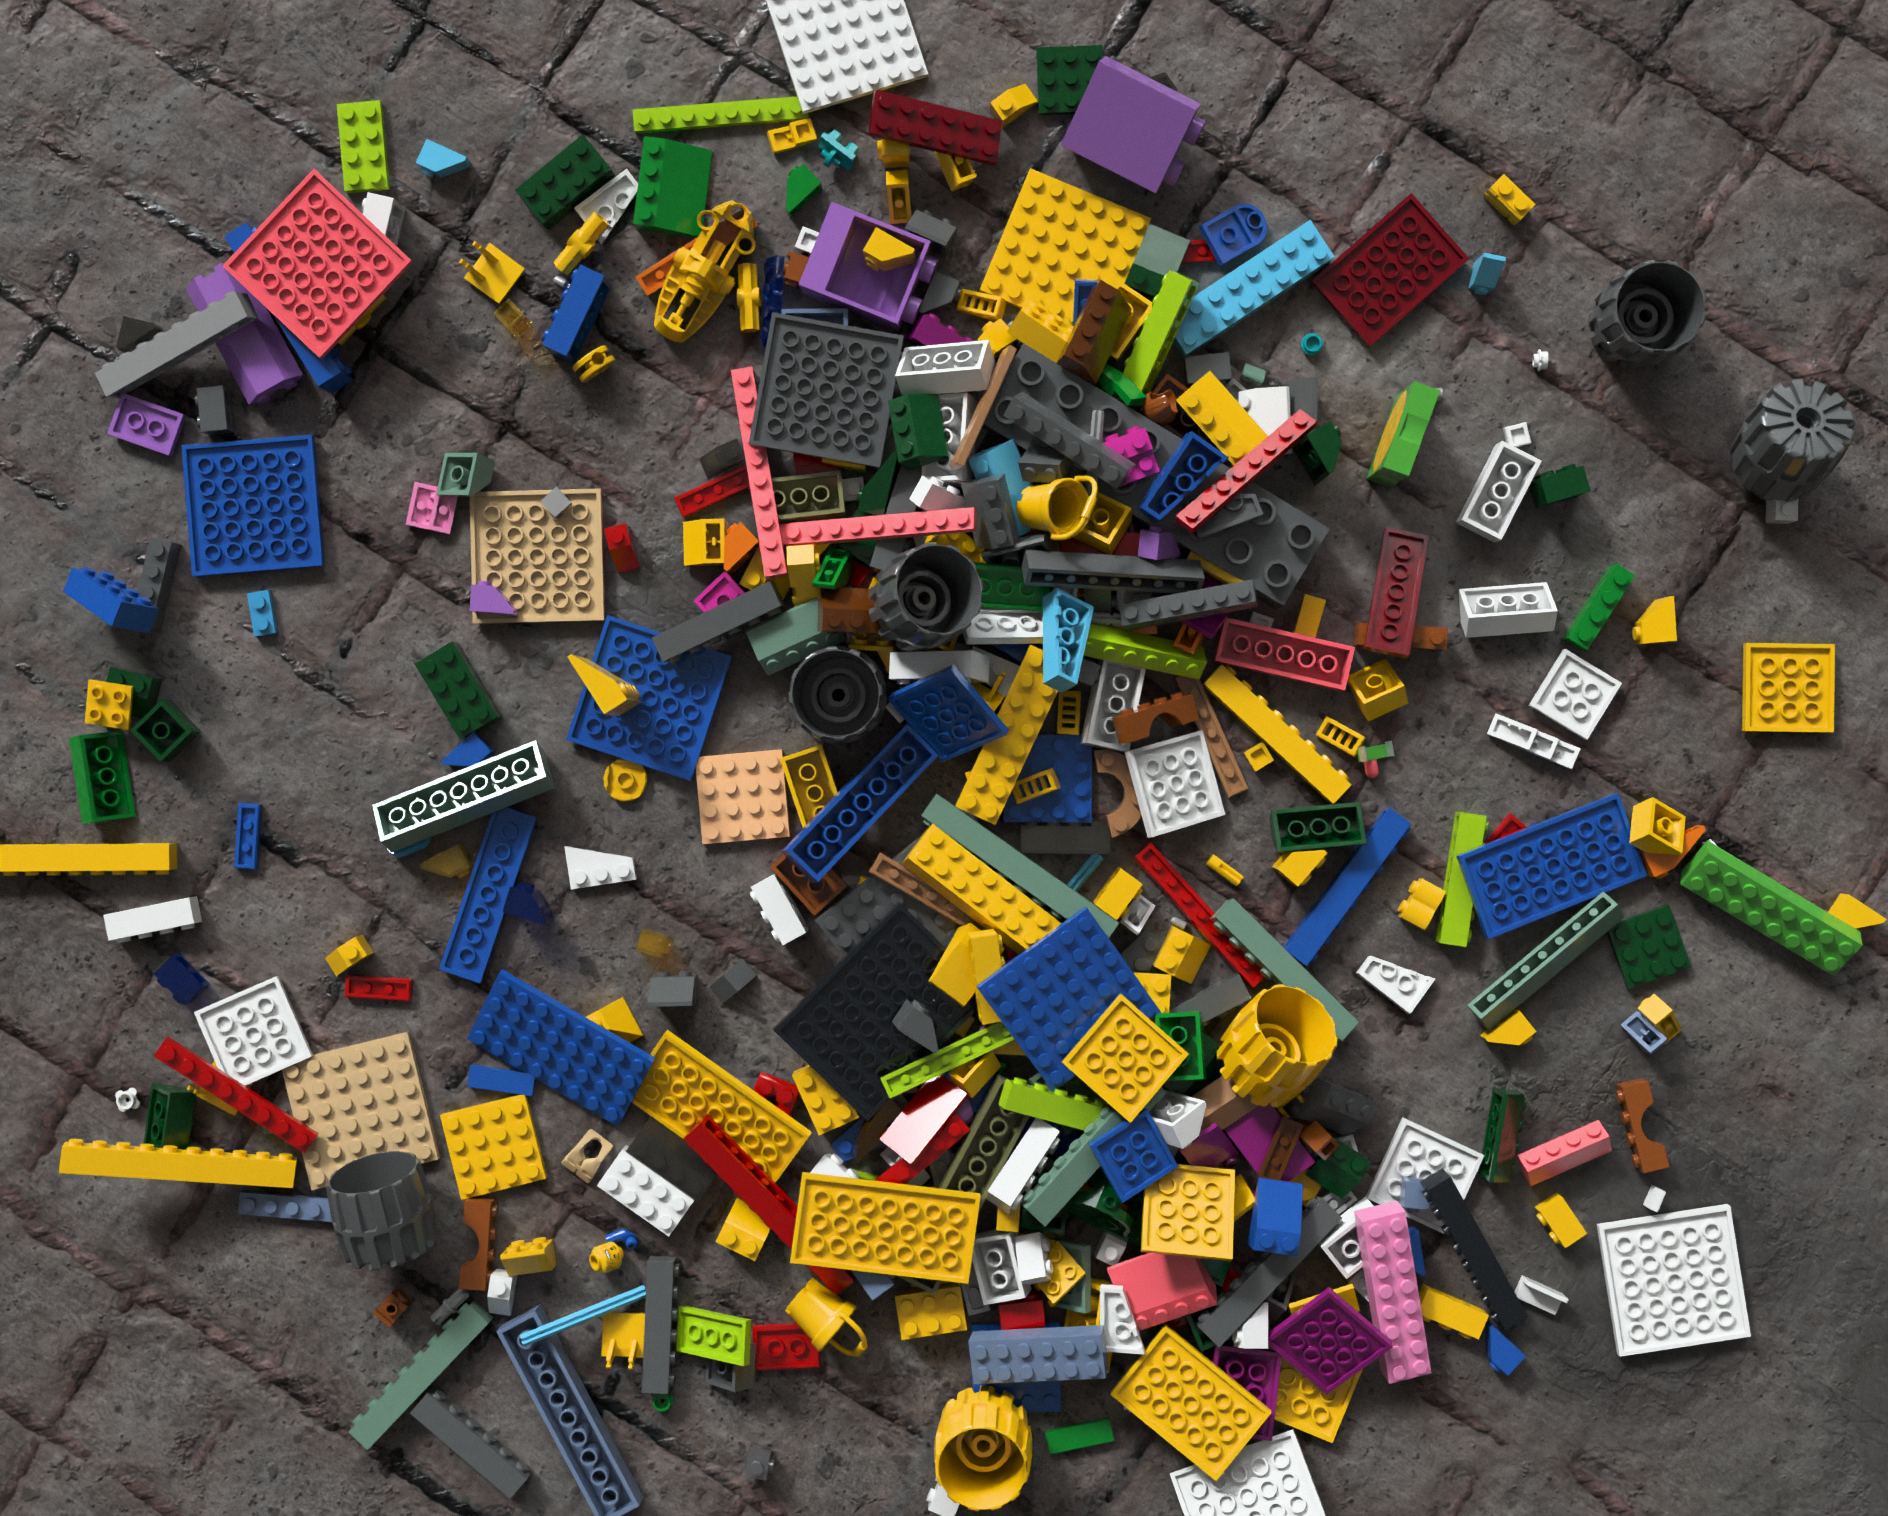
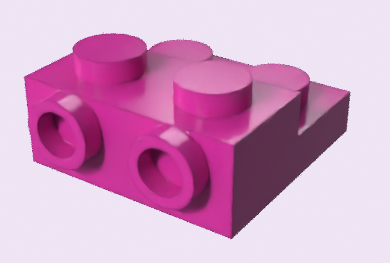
[1103,426,1160,487]
[694,571,747,612]

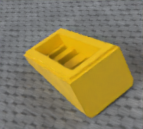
[956,289,1007,321]
[1056,691,1081,735]
[1316,716,1366,757]
[1012,768,1061,804]

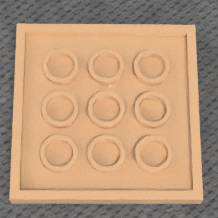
[696,749,790,844]

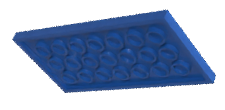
[1456,793,1648,939]
[467,969,655,1126]

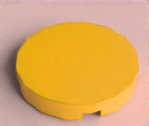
[603,759,648,802]

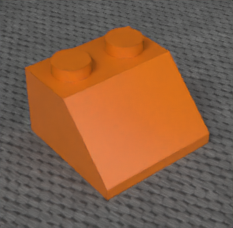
[724,522,760,575]

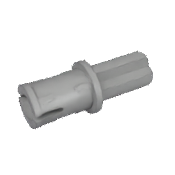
[430,1289,469,1325]

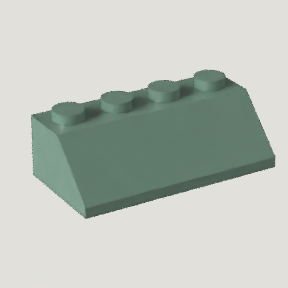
[746,597,847,675]

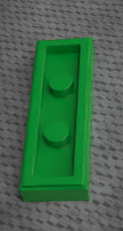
[1045,1417,1114,1454]

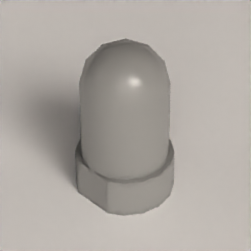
[1171,917,1187,930]

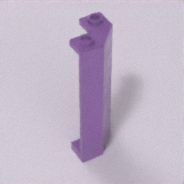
[186,263,303,405]

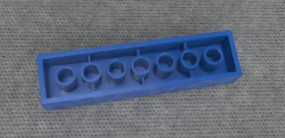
[224,222,353,394]
[781,724,938,883]

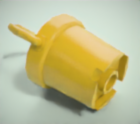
[1016,475,1098,540]
[784,1277,868,1357]

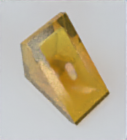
[493,298,532,338]

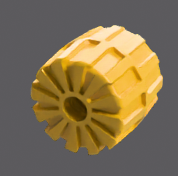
[1217,985,1338,1107]
[934,1385,1032,1511]

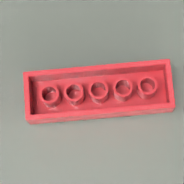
[1212,618,1355,691]

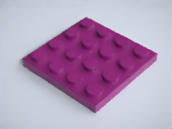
[1268,1287,1393,1394]

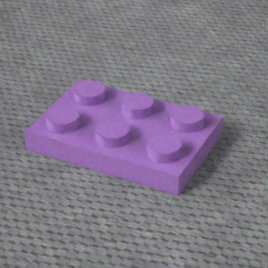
[107,393,186,457]

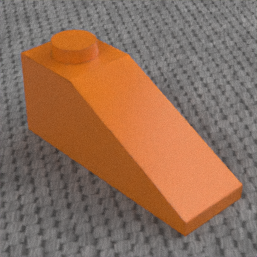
[1639,825,1706,879]

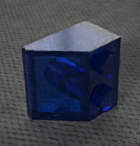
[502,882,555,925]

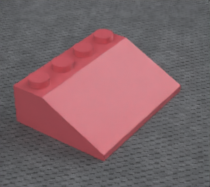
[1107,1253,1217,1331]

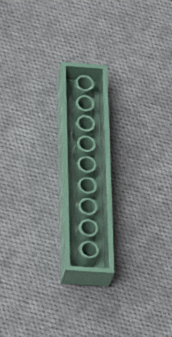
[921,794,1119,938]

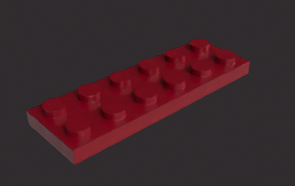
[868,90,1002,166]
[1363,527,1429,659]

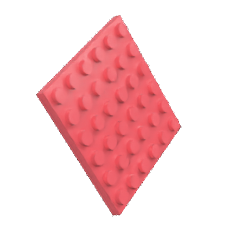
[223,169,413,359]

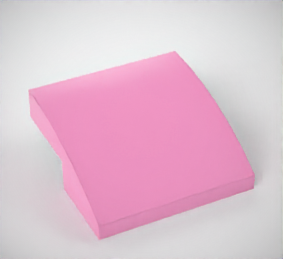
[405,482,458,534]

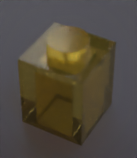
[636,928,672,958]

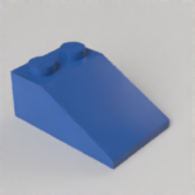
[1248,1177,1303,1256]

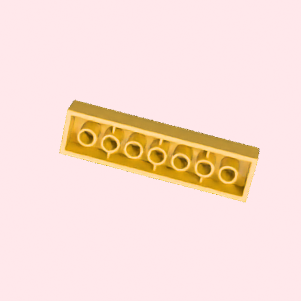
[955,644,1058,825]
[901,824,1062,954]

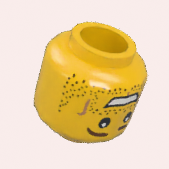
[589,1242,624,1274]

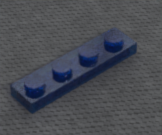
[761,255,784,347]

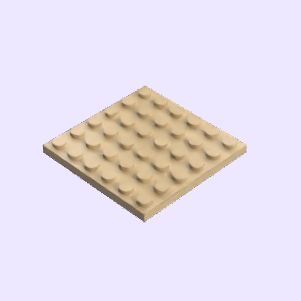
[470,489,605,624]
[282,1031,440,1190]

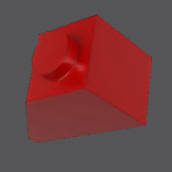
[604,523,640,574]

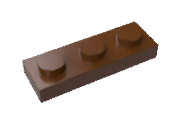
[1256,1115,1304,1180]

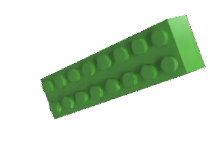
[1680,840,1863,976]

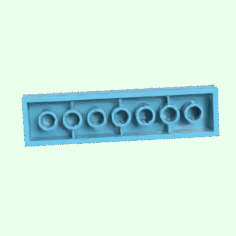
[1173,220,1335,359]

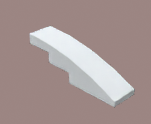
[1487,714,1581,770]

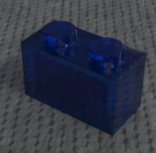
[154,953,210,1005]

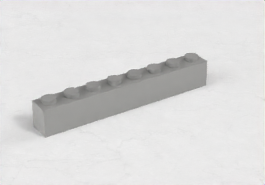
[95,291,258,398]

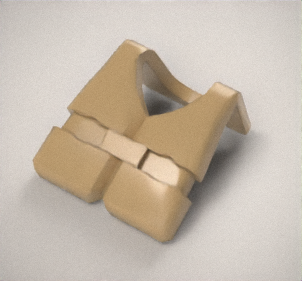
[561,1129,613,1183]

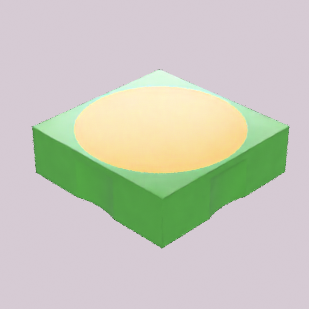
[1366,381,1440,488]

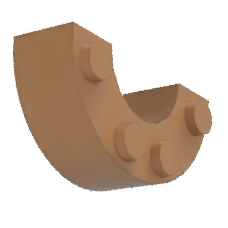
[1093,750,1142,837]

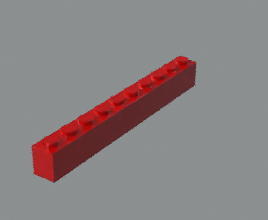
[683,1114,856,1295]

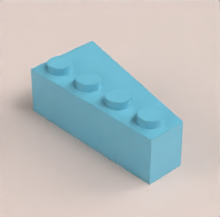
[1043,588,1094,693]

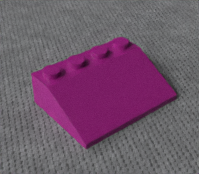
[1210,1340,1282,1441]

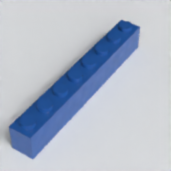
[1283,807,1412,966]

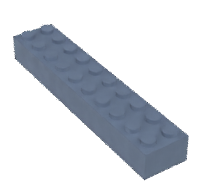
[496,1304,643,1516]

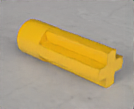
[1206,854,1244,886]

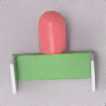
[1357,741,1395,778]

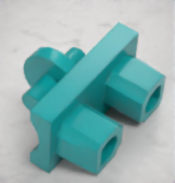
[818,130,859,171]

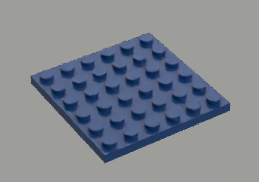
[181,435,325,577]
[566,615,733,781]
[976,906,1161,1092]

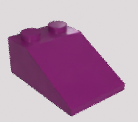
[1178,1123,1239,1168]

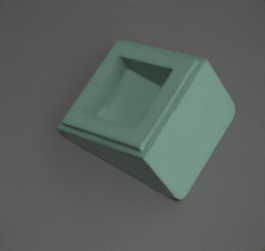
[1240,364,1266,386]

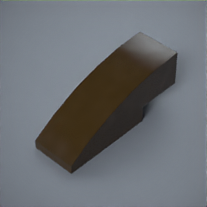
[852,1098,902,1162]

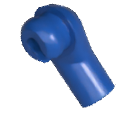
[606,1229,639,1249]

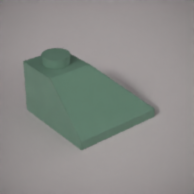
[436,453,495,497]

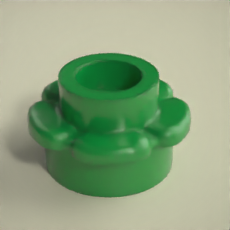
[652,1393,673,1412]

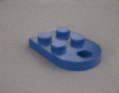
[1198,203,1267,266]

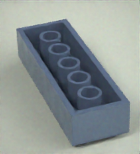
[968,1325,1109,1384]

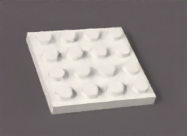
[1125,730,1225,838]
[194,976,313,1086]
[1366,1117,1484,1234]

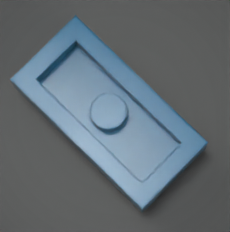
[247,590,278,637]

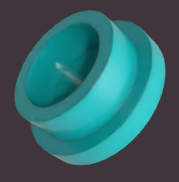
[1301,333,1323,356]

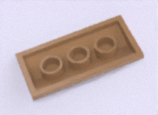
[1191,1076,1259,1132]

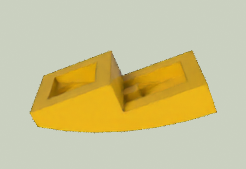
[767,118,817,155]

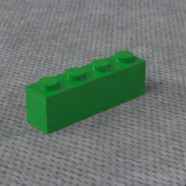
[1561,563,1635,651]

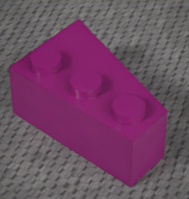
[904,313,974,346]

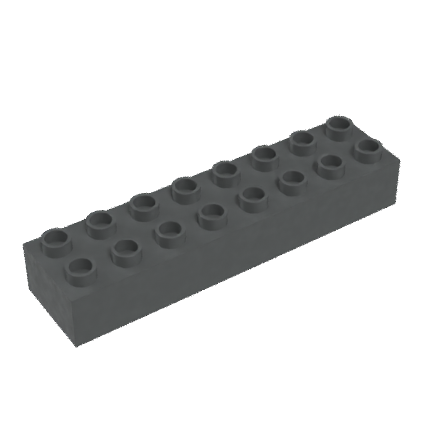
[982,343,1330,609]

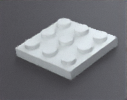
[1529,649,1622,740]

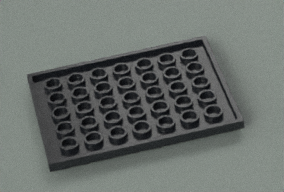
[773,902,977,1121]

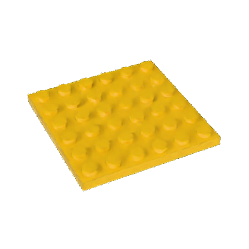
[980,168,1152,326]

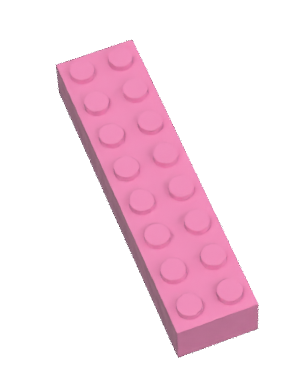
[1354,1201,1431,1384]

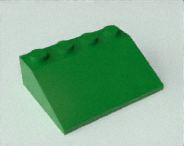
[633,136,713,238]

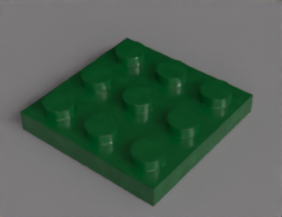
[1036,45,1103,116]
[1606,904,1691,989]

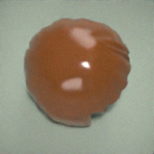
[1141,389,1178,425]

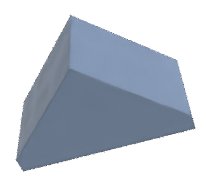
[1621,1011,1668,1055]

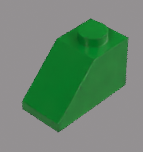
[786,164,823,218]

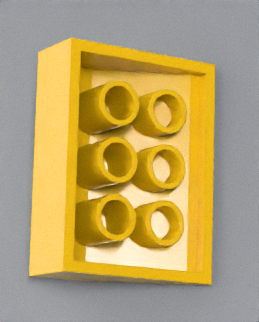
[567,654,641,716]

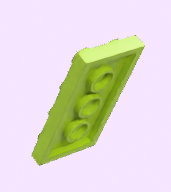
[337,100,390,193]
[676,1305,752,1366]

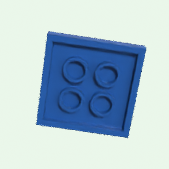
[1088,1108,1178,1203]

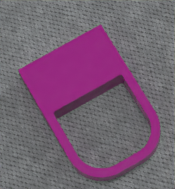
[1174,1103,1315,1196]

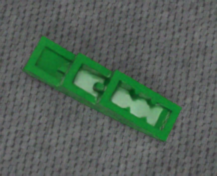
[1089,363,1147,406]

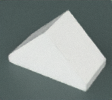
[1117,894,1155,935]

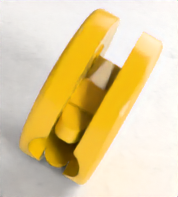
[572,345,615,383]

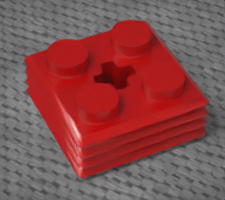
[753,1072,800,1117]

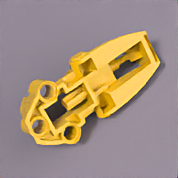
[654,200,756,343]

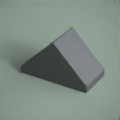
[709,959,757,1003]

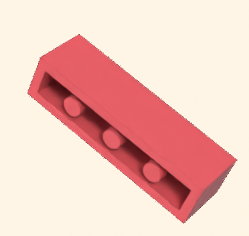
[1517,1120,1612,1186]

